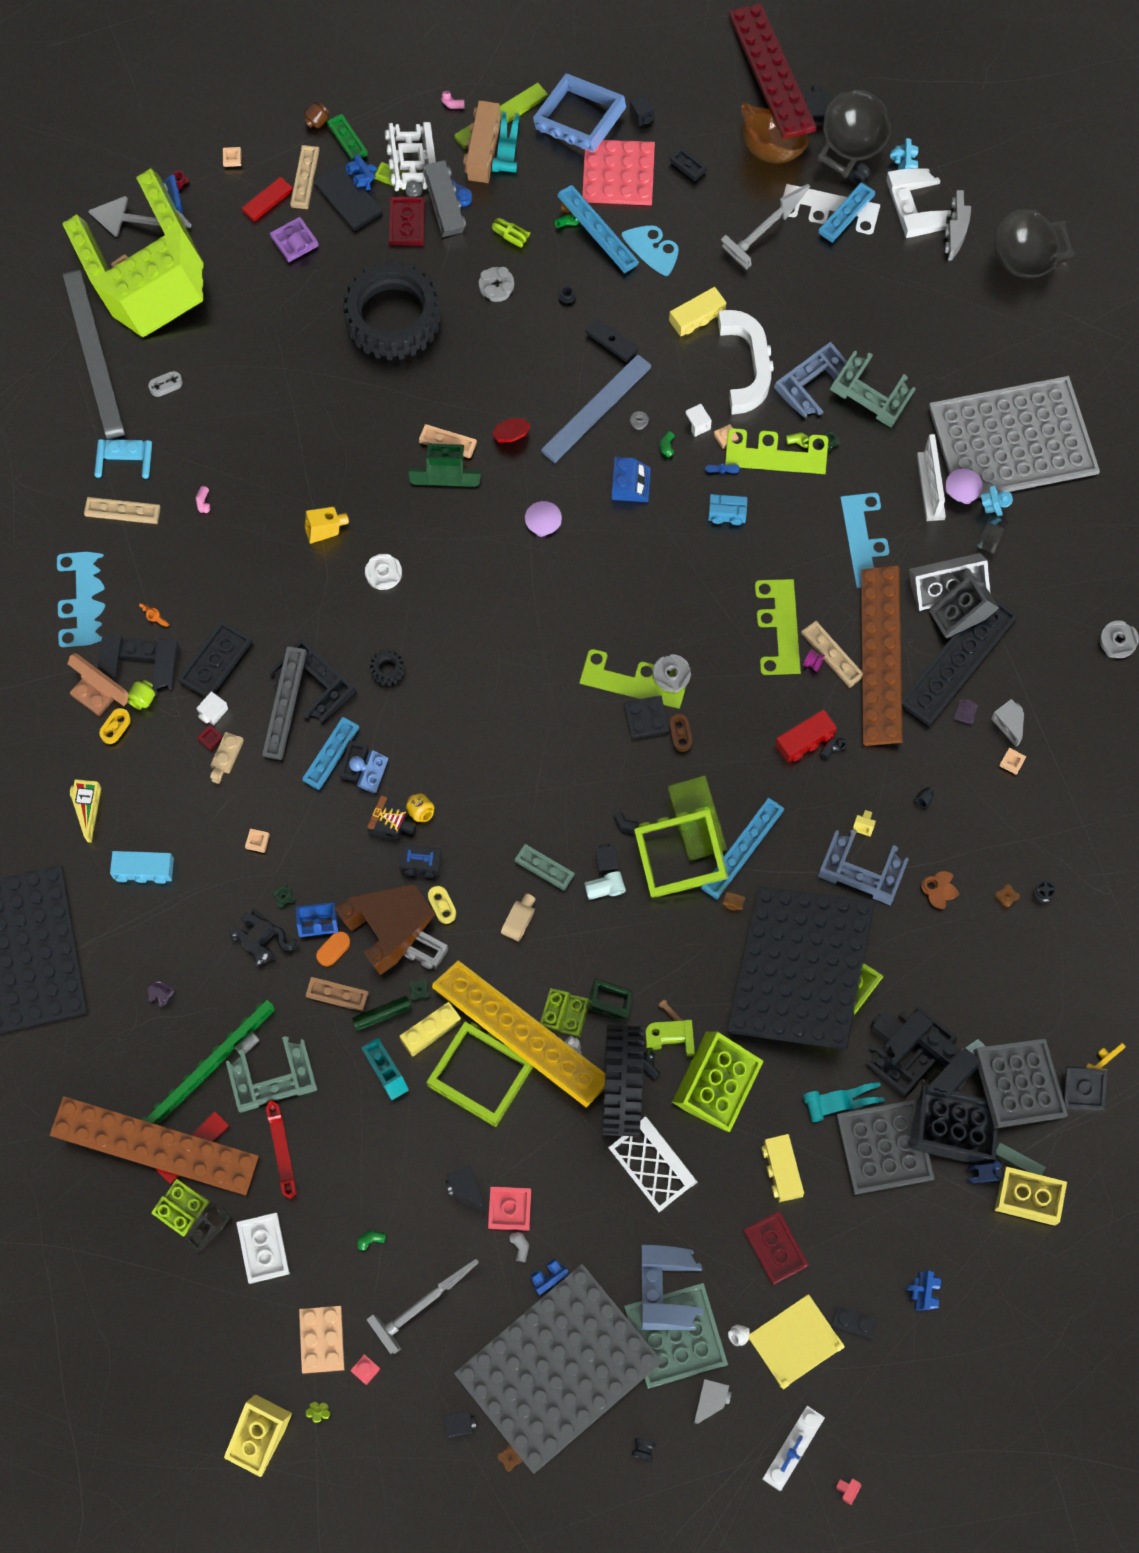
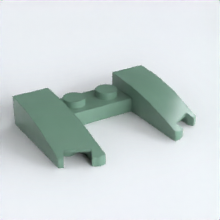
[830,351,916,428]
[226,1036,318,1113]

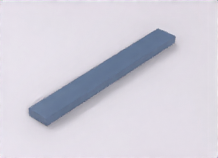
[541,355,651,463]

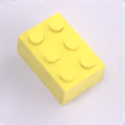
[995,1167,1067,1226]

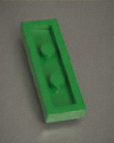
[327,114,368,161]

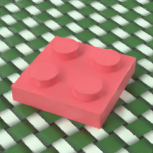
[488,1187,531,1231]

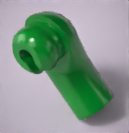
[555,214,580,228]
[659,431,674,457]
[356,1230,386,1251]

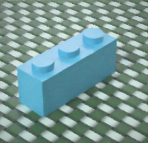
[110,851,174,883]

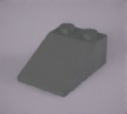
[929,575,999,638]

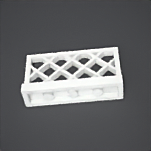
[917,434,946,521]
[609,1116,698,1212]

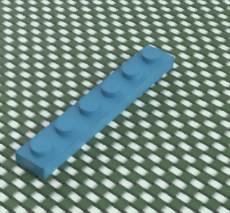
[558,185,639,273]
[701,798,784,900]

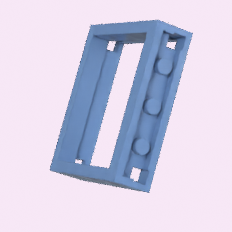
[533,73,626,152]

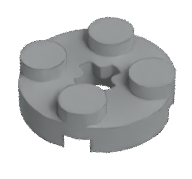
[479,267,514,302]
[1100,621,1139,658]
[653,654,691,693]

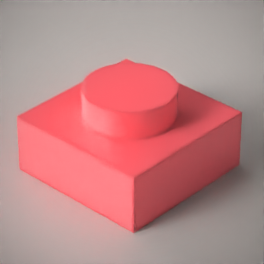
[350,1355,380,1385]

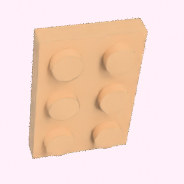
[299,1306,345,1374]

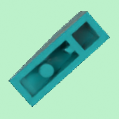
[361,1038,409,1100]

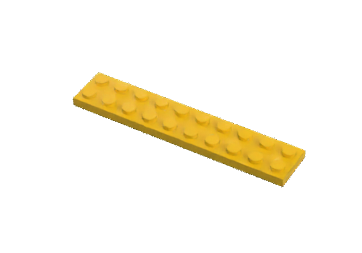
[432,960,605,1108]

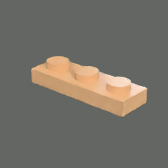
[419,424,477,458]

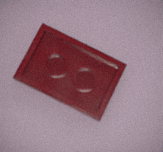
[388,197,425,246]
[743,1211,809,1285]

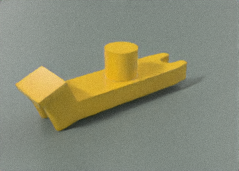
[1086,1043,1126,1068]

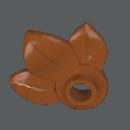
[921,871,959,909]

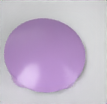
[945,469,983,504]
[525,501,562,537]

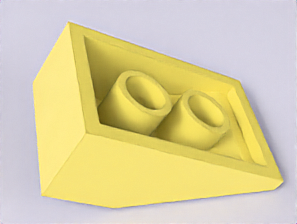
[224,1394,292,1477]

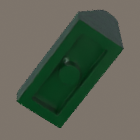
[586,978,632,1021]

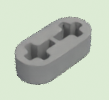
[148,371,183,397]

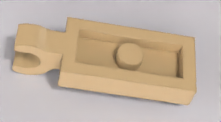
[210,732,244,784]

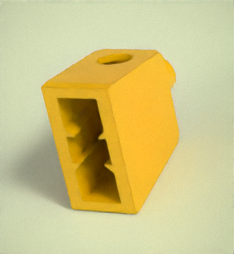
[305,507,349,544]

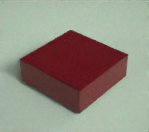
[197,724,223,751]

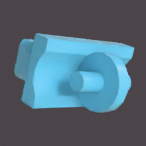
[890,138,918,170]
[981,486,1013,516]

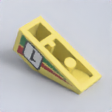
[70,779,101,842]

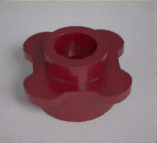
[171,171,189,189]

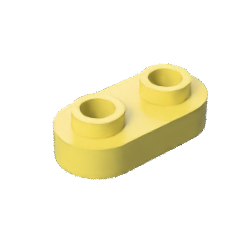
[428,886,456,924]

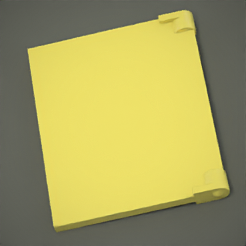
[749,1294,844,1389]

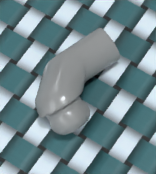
[509,1232,529,1263]

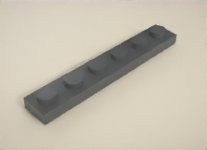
[262,646,307,760]

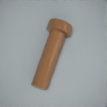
[658,999,683,1021]

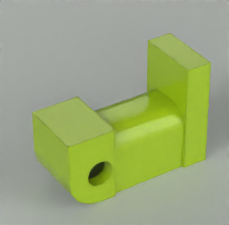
[645,1020,695,1058]

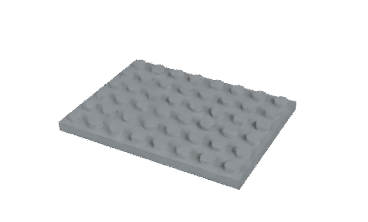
[928,376,1100,502]

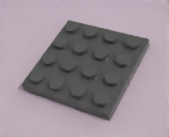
[973,1039,1068,1128]
[836,1100,934,1195]

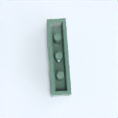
[996,1143,1046,1175]

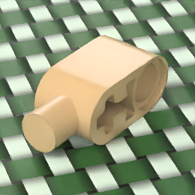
[501,894,535,942]

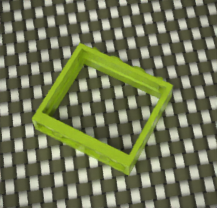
[634,807,729,898]
[427,1022,533,1127]

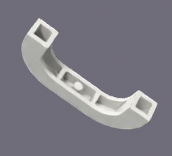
[718,310,773,414]

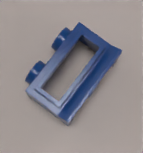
[296,902,338,937]

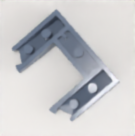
[774,342,847,418]
[818,830,909,906]
[641,1245,703,1330]

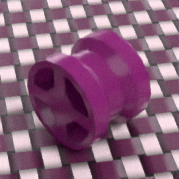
[803,649,825,672]

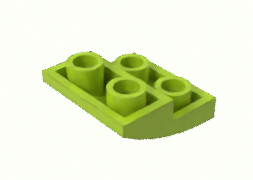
[540,988,588,1038]
[151,1178,211,1237]

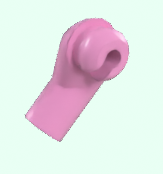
[195,486,210,513]

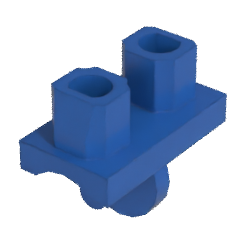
[346,155,377,190]
[530,1258,570,1295]
[907,1271,942,1311]

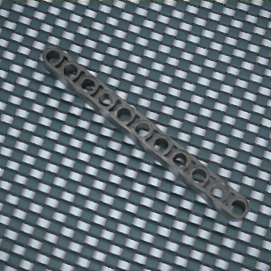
[62,269,125,440]

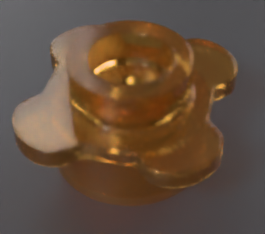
[996,884,1020,907]
[498,1445,523,1472]

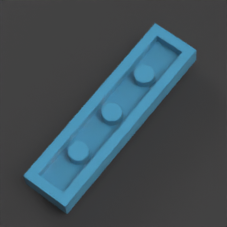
[819,182,875,243]
[302,717,359,790]

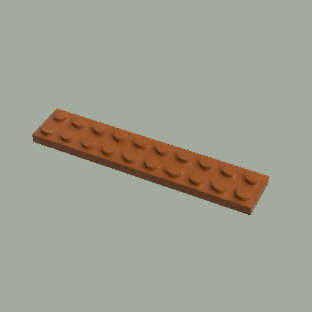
[861,565,903,746]
[50,1096,259,1196]

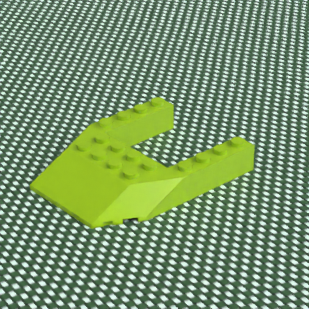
[62,168,203,337]

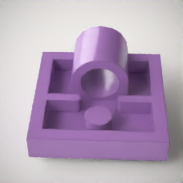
[270,217,319,262]

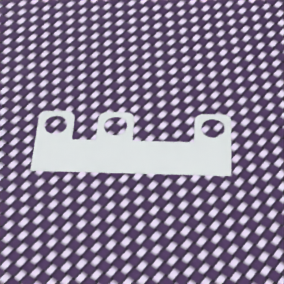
[783,184,880,234]

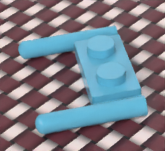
[94,440,152,479]

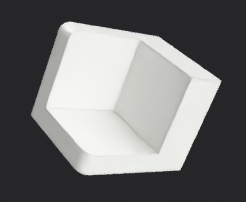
[686,404,711,437]

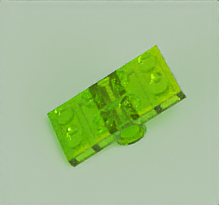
[668,776,727,861]

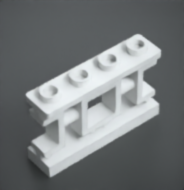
[385,122,436,191]

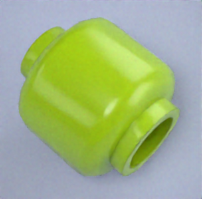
[128,680,155,709]

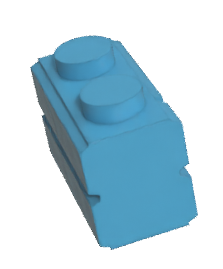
[708,494,747,525]

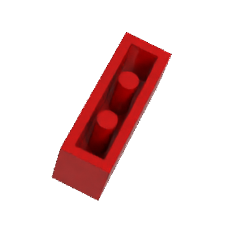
[775,710,837,763]

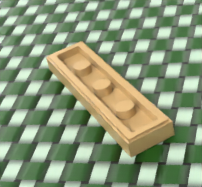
[290,145,320,209]
[84,497,161,524]
[801,621,863,688]

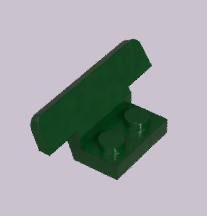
[409,443,481,487]

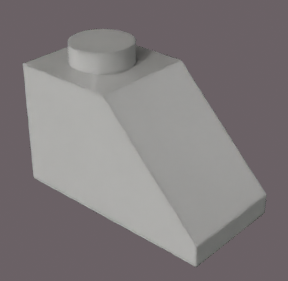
[991,699,1024,747]
[694,1379,732,1424]

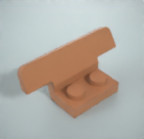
[68,653,128,717]

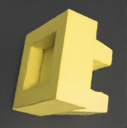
[852,810,876,837]

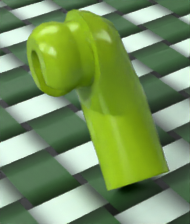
[785,433,810,448]

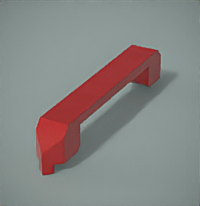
[266,1099,297,1199]

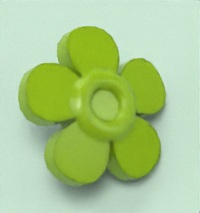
[306,1402,330,1423]

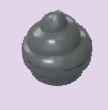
[405,181,423,197]

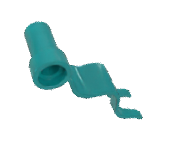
[492,112,520,173]
[803,1082,885,1122]

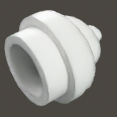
[564,1036,582,1054]
[728,1325,750,1346]

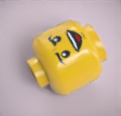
[406,793,434,822]

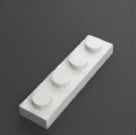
[763,1406,825,1491]

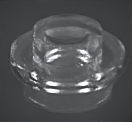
[630,411,649,429]

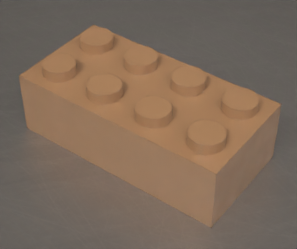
[464,101,501,183]

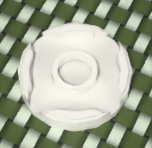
[365,554,402,590]

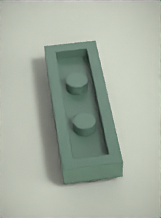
[515,844,575,891]

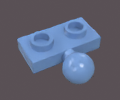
[349,750,388,793]

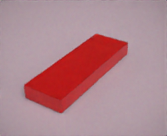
[242,177,293,222]

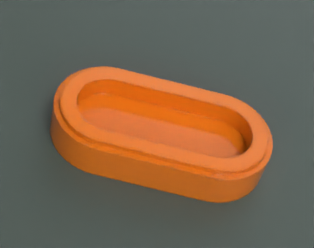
[316,932,350,967]

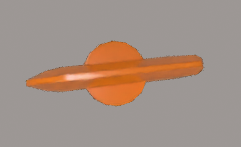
[139,603,170,627]

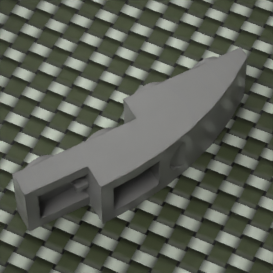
[945,190,971,260]

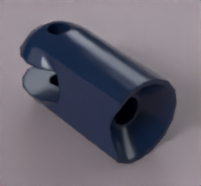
[967,1161,1004,1183]

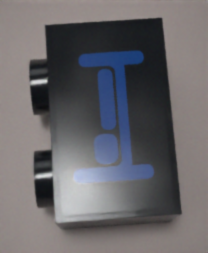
[399,845,442,878]

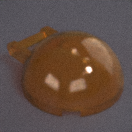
[742,102,809,164]

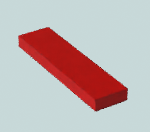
[157,1112,230,1185]

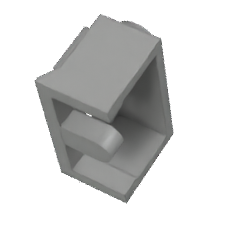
[404,932,448,970]

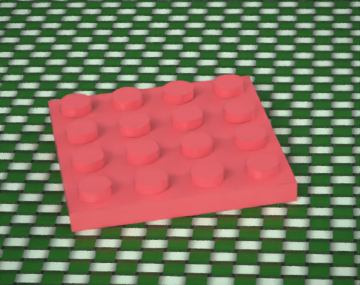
[582,140,655,205]

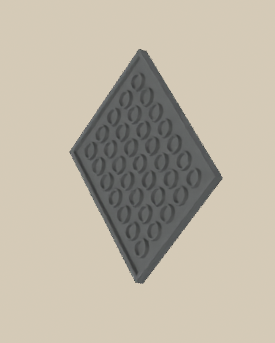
[454,1264,663,1474]

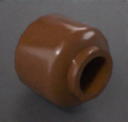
[304,102,329,128]

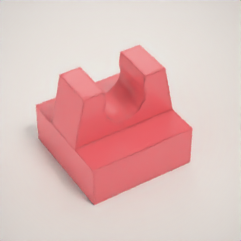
[836,1479,861,1505]

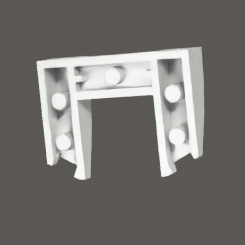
[886,168,951,238]

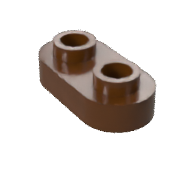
[669,714,692,752]

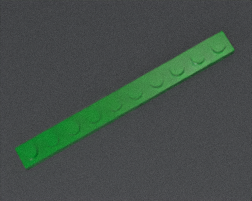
[141,1000,275,1125]

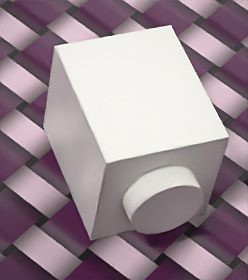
[197,691,228,726]

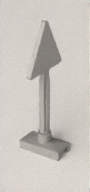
[721,184,810,270]
[89,196,191,237]
[367,1259,479,1354]

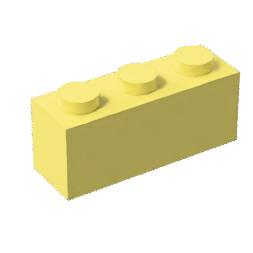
[669,287,726,336]
[400,1002,461,1057]
[761,1134,804,1202]

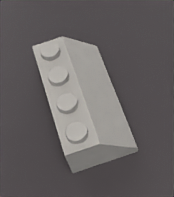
[909,553,991,611]

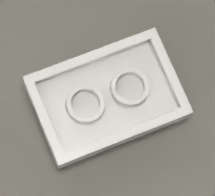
[236,1213,290,1284]

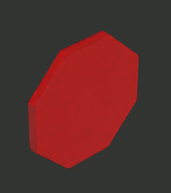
[492,418,530,442]

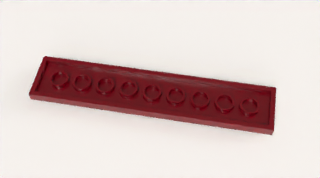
[729,3,817,140]

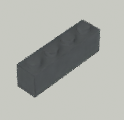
[423,160,466,237]

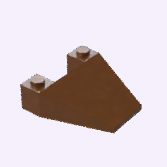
[335,884,435,975]

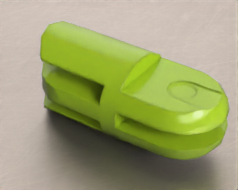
[492,218,530,248]

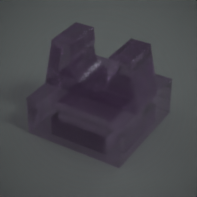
[954,699,978,724]
[147,981,175,1007]

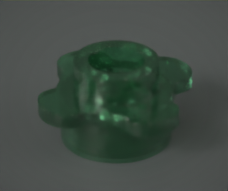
[818,431,840,451]
[273,885,295,907]
[409,979,430,1000]

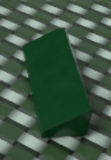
[352,996,412,1031]

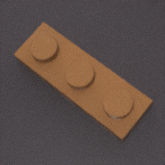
[306,977,369,1012]

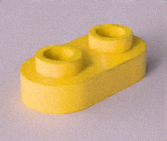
[99,708,131,744]

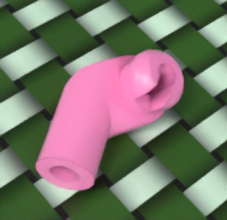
[441,91,464,109]

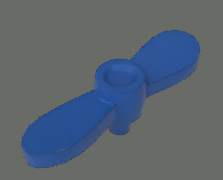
[705,464,740,474]
[781,1435,803,1472]

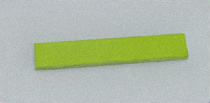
[454,83,548,150]

